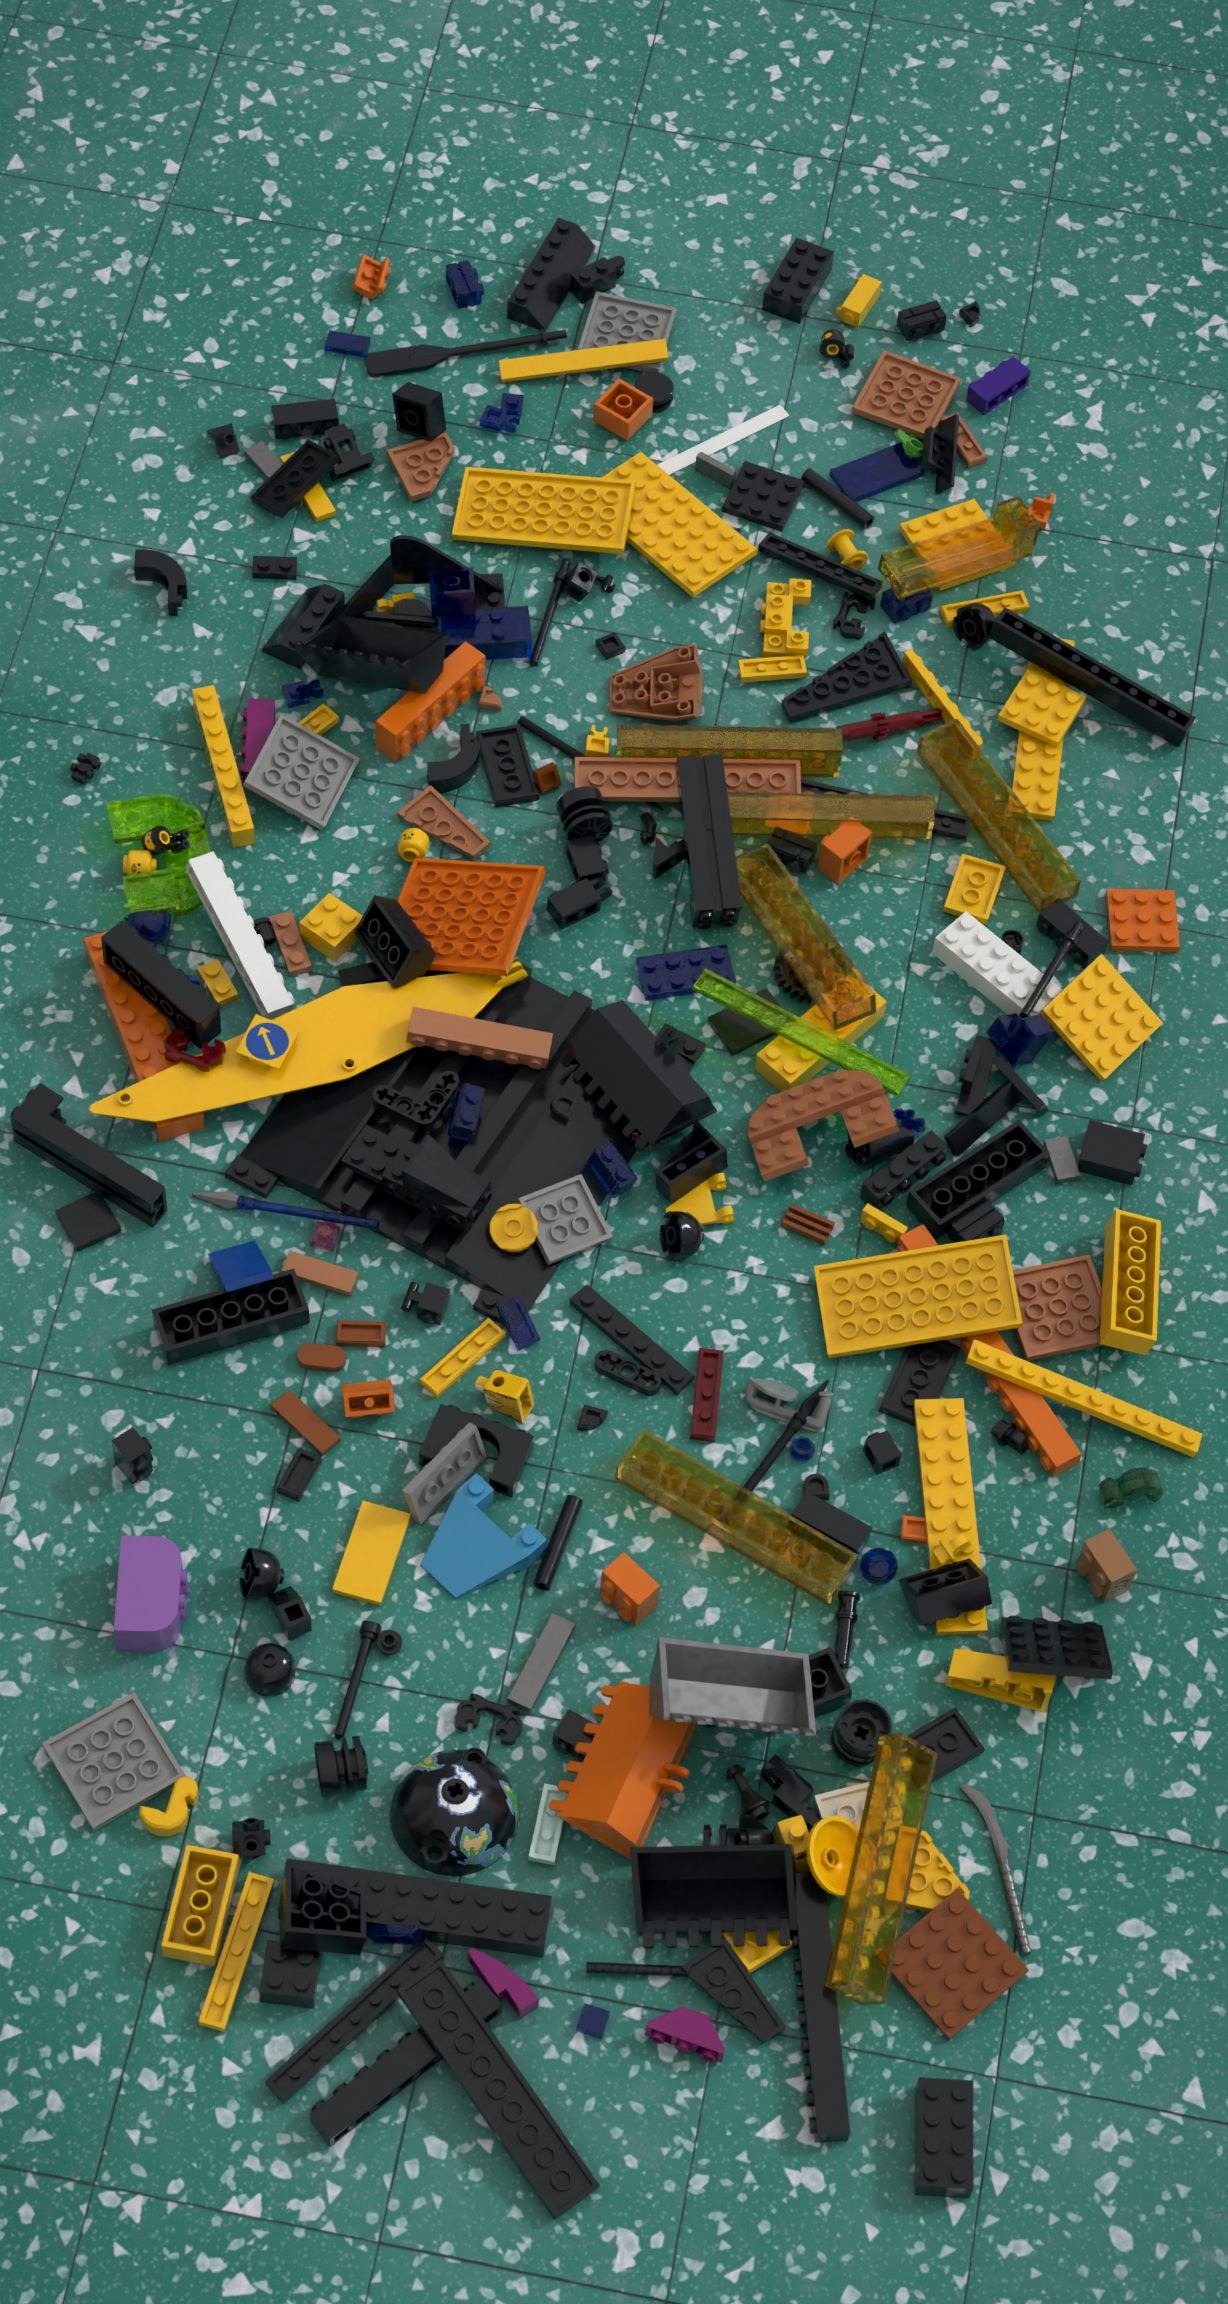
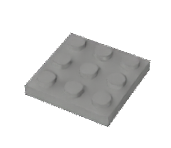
[516,1174,613,1265]

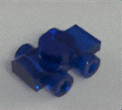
[893,1109,926,1133]

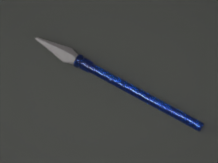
[192,1191,379,1230]

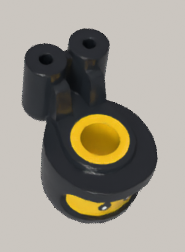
[820,329,854,369]
[142,825,190,855]

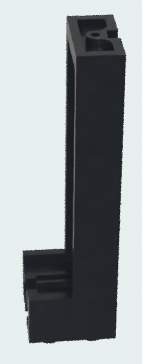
[675,754,742,929]
[10,1083,167,1228]

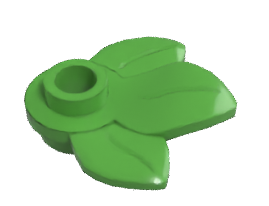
[896,429,924,458]

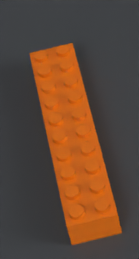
[84,925,205,1142]

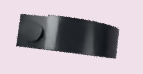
[134,549,187,616]
[427,724,480,793]

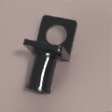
[207,423,240,457]

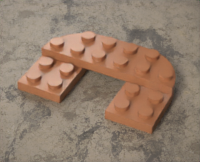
[748,1069,899,1182]

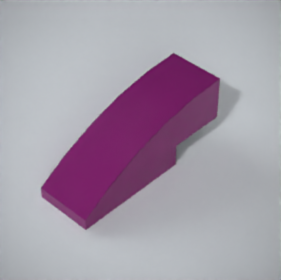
[467,1948,539,2019]

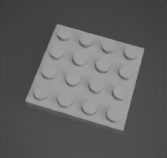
[578,291,677,373]
[243,713,360,830]
[42,1692,186,1832]

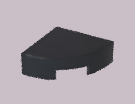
[959,301,980,327]
[577,1405,608,1431]

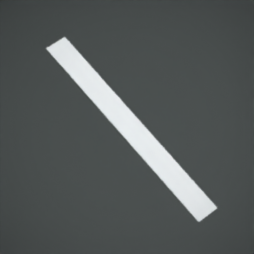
[657,405,790,475]

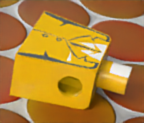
[475,1370,535,1424]
[771,1815,810,1873]

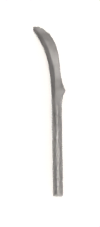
[961,1785,1031,1956]

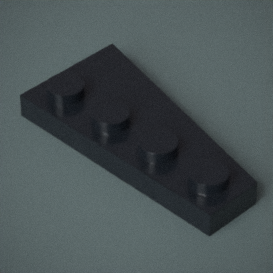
[680,1938,786,2044]

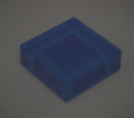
[576,2003,610,2039]

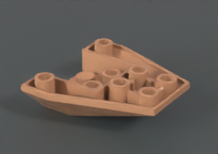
[609,644,702,721]

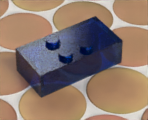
[440,606,532,660]

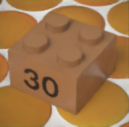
[1077,1529,1137,1603]

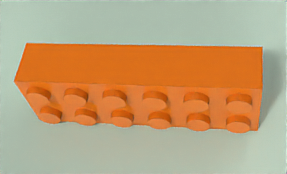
[376,641,486,762]

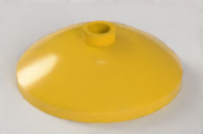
[806,1816,869,1896]

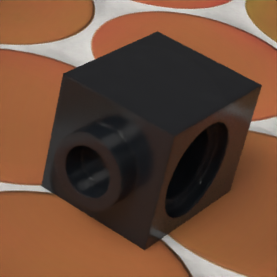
[561,562,598,602]
[863,1430,901,1475]

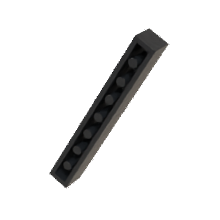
[310,1979,502,2147]

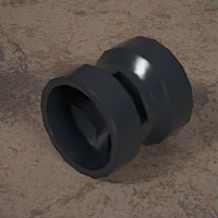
[1001,930,1024,954]

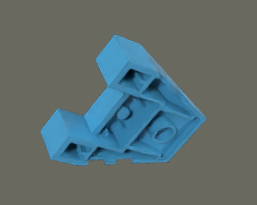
[420,1473,547,1600]

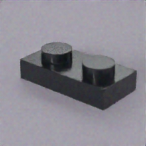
[252,556,297,580]

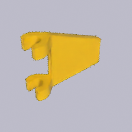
[666,1173,734,1226]

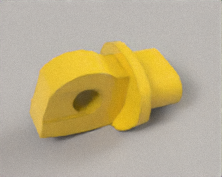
[931,1534,972,1567]

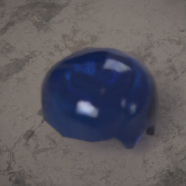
[860,1548,898,1586]

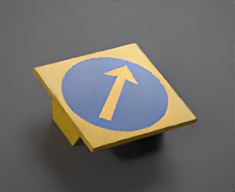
[235,1014,299,1070]

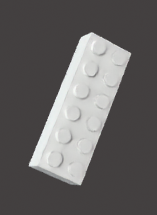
[932,911,1063,1037]

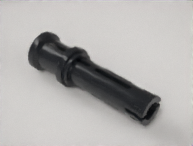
[834,1590,861,1669]

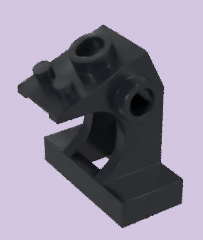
[323,423,375,481]

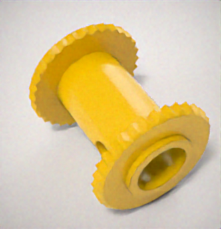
[827,529,868,570]

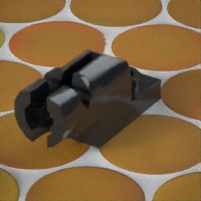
[760,1754,820,1833]

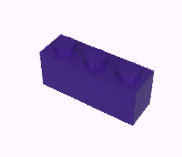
[966,356,1031,415]

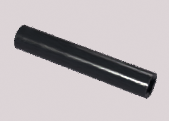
[801,468,875,529]
[533,1495,583,1591]

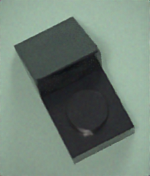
[652,838,687,879]

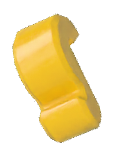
[140,1776,199,1837]

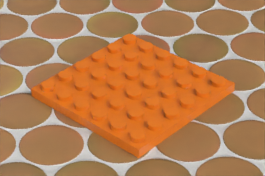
[375,858,546,976]

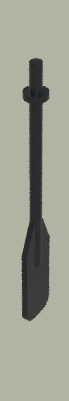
[365,329,567,377]

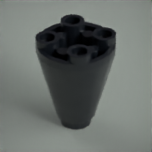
[845,1125,914,1167]

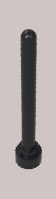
[335,1621,382,1739]

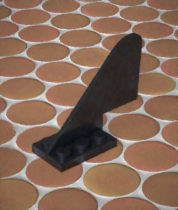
[390,535,505,615]

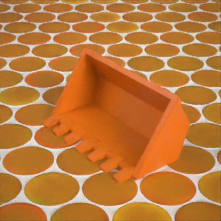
[548,1681,696,1860]

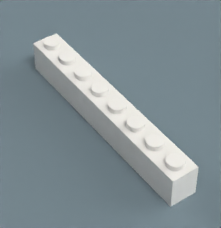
[186,851,294,1020]

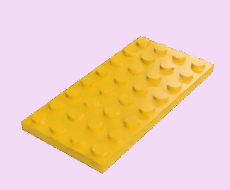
[601,452,757,598]
[452,467,636,554]
[814,1234,1023,1359]

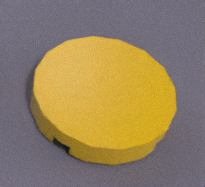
[490,1204,538,1252]

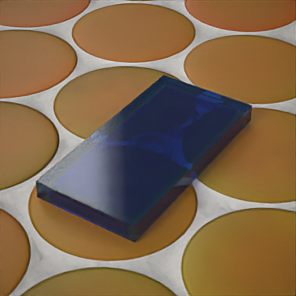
[829,442,925,502]

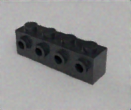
[860,1130,948,1210]

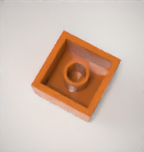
[593,379,653,441]
[817,817,872,885]
[600,1552,660,1626]

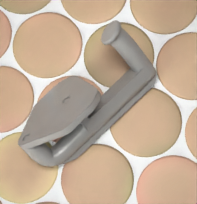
[745,1378,833,1432]

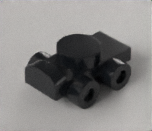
[70,753,101,784]

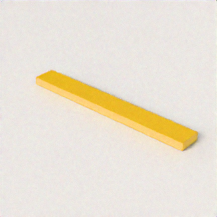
[499,339,669,383]

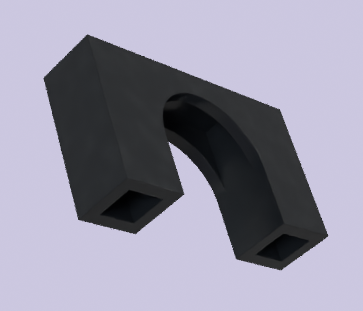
[419,1404,534,1497]

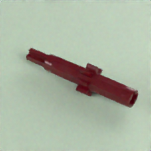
[835,708,943,742]

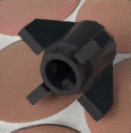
[727,1815,774,1845]

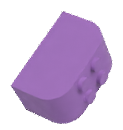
[114,1535,188,1652]

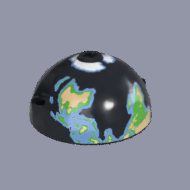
[390,1748,519,1876]

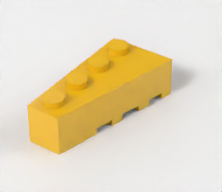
[945,1649,1056,1713]

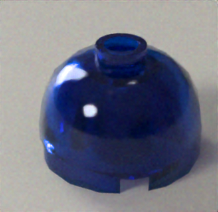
[124,910,171,948]

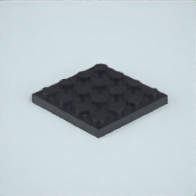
[1000,1616,1113,1679]

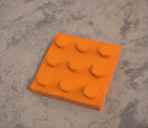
[1105,889,1180,952]

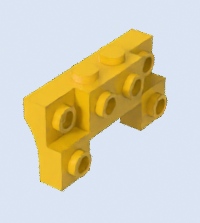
[760,578,811,658]

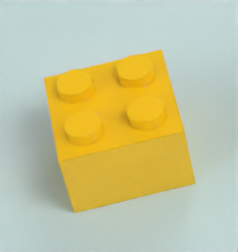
[299,893,362,962]

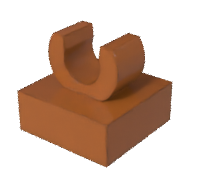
[533,762,562,793]

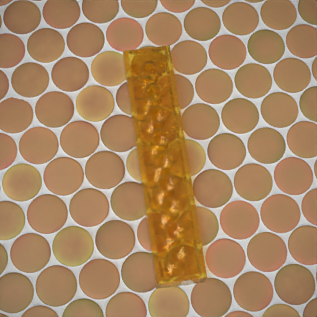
[917,719,1081,913]
[615,724,843,777]
[736,843,876,1031]
[615,1428,858,1607]

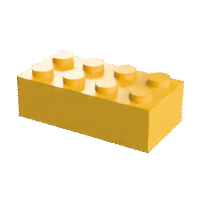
[161,1845,240,1967]

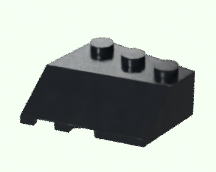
[280,1861,366,1955]

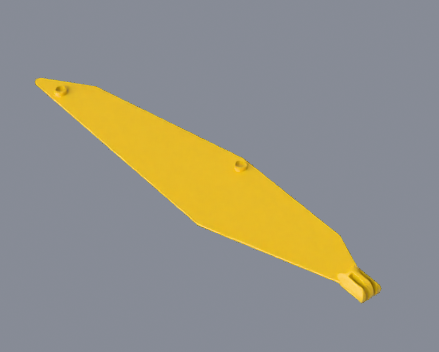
[90,957,528,1123]

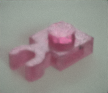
[310,1208,341,1252]

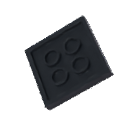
[722,461,805,532]

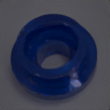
[790,1437,815,1461]

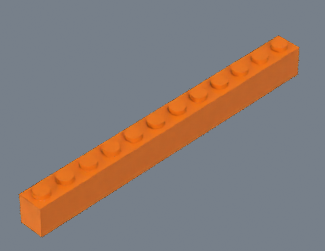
[896,1224,1081,1477]

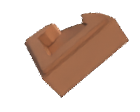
[479,686,501,711]

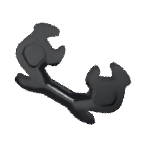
[833,591,876,640]
[455,1693,523,1745]

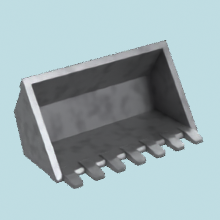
[649,1637,816,1736]

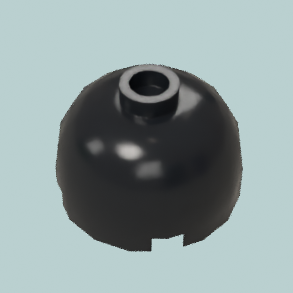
[953,603,996,649]
[660,1211,704,1259]
[240,1548,284,1599]
[244,1643,296,1696]

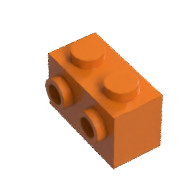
[341,1379,395,1418]

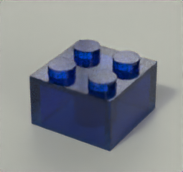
[429,567,476,618]

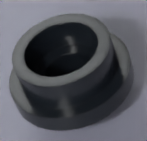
[376,1630,402,1655]

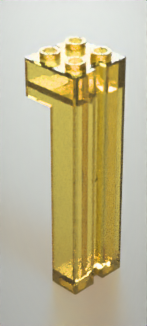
[878,496,1041,599]

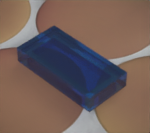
[325,330,371,357]
[496,1295,541,1351]
[366,1924,425,1944]

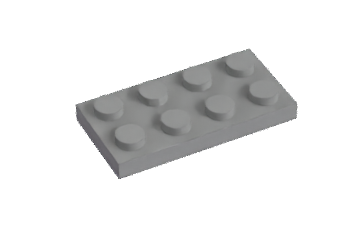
[402,1422,487,1525]

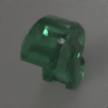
[1099,1467,1163,1508]

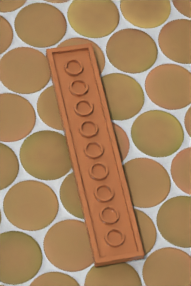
[575,757,801,804]

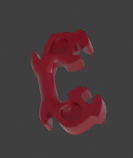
[164,1029,226,1072]

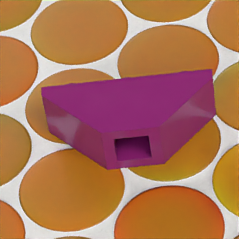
[645,2006,725,2062]

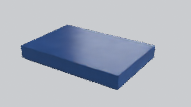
[208,1240,273,1292]

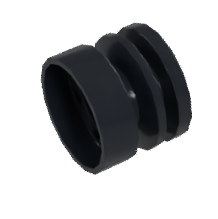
[556,786,613,843]
[831,1699,892,1767]
[314,1736,368,1797]

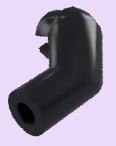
[640,812,657,844]

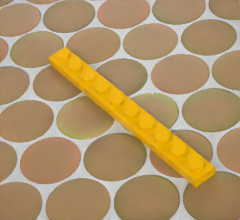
[965,1339,1202,1458]

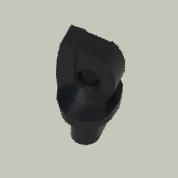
[991,1419,1029,1455]

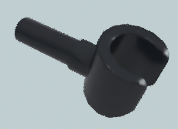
[595,575,615,593]

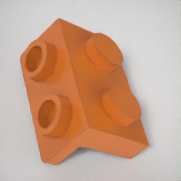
[351,254,391,300]

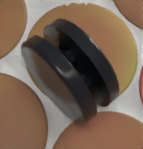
[635,372,674,413]

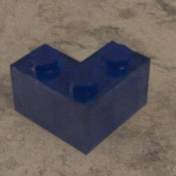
[986,1013,1054,1067]

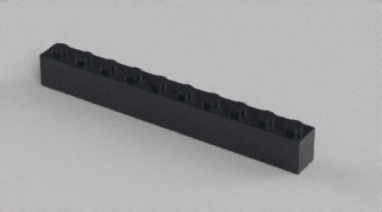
[988,607,1196,747]
[791,1872,850,2143]

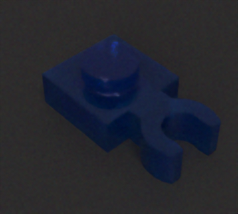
[480,405,520,433]
[282,680,323,708]

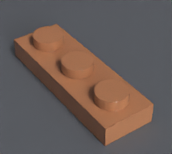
[269,911,312,977]

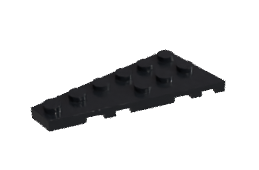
[781,631,912,722]

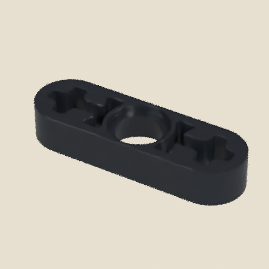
[594,1350,661,1396]

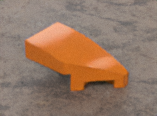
[1024,493,1056,529]

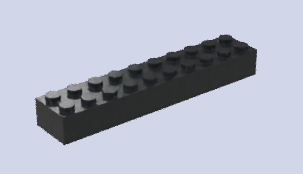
[278,1858,552,1957]

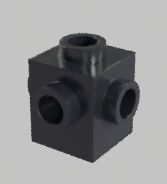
[232,1818,270,1859]

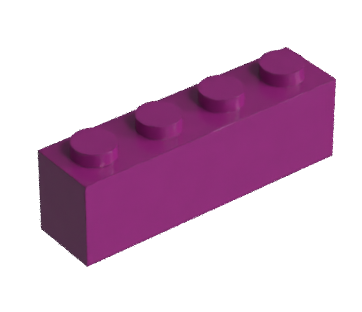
[240,699,275,780]

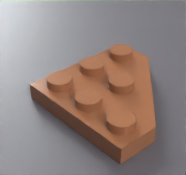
[387,432,454,502]

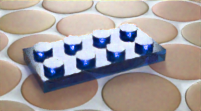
[636,944,736,1001]

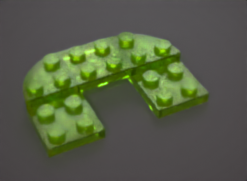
[106,794,210,919]

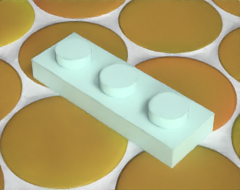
[528,1783,568,1865]

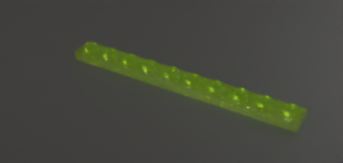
[693,968,911,1097]

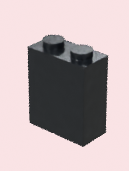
[1077,1120,1147,1185]

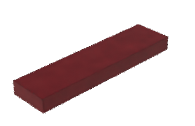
[690,1348,724,1442]

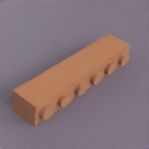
[406,1007,553,1069]

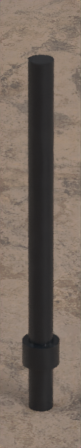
[529,559,570,666]
[1019,921,1084,1020]

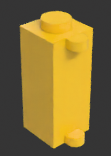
[835,274,882,328]

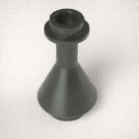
[726,1764,770,1821]

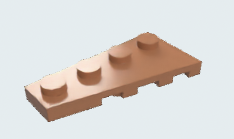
[397,785,491,860]

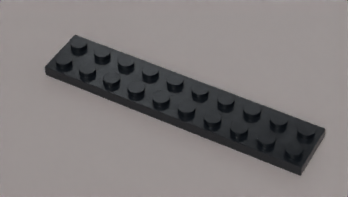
[396,1959,600,2220]

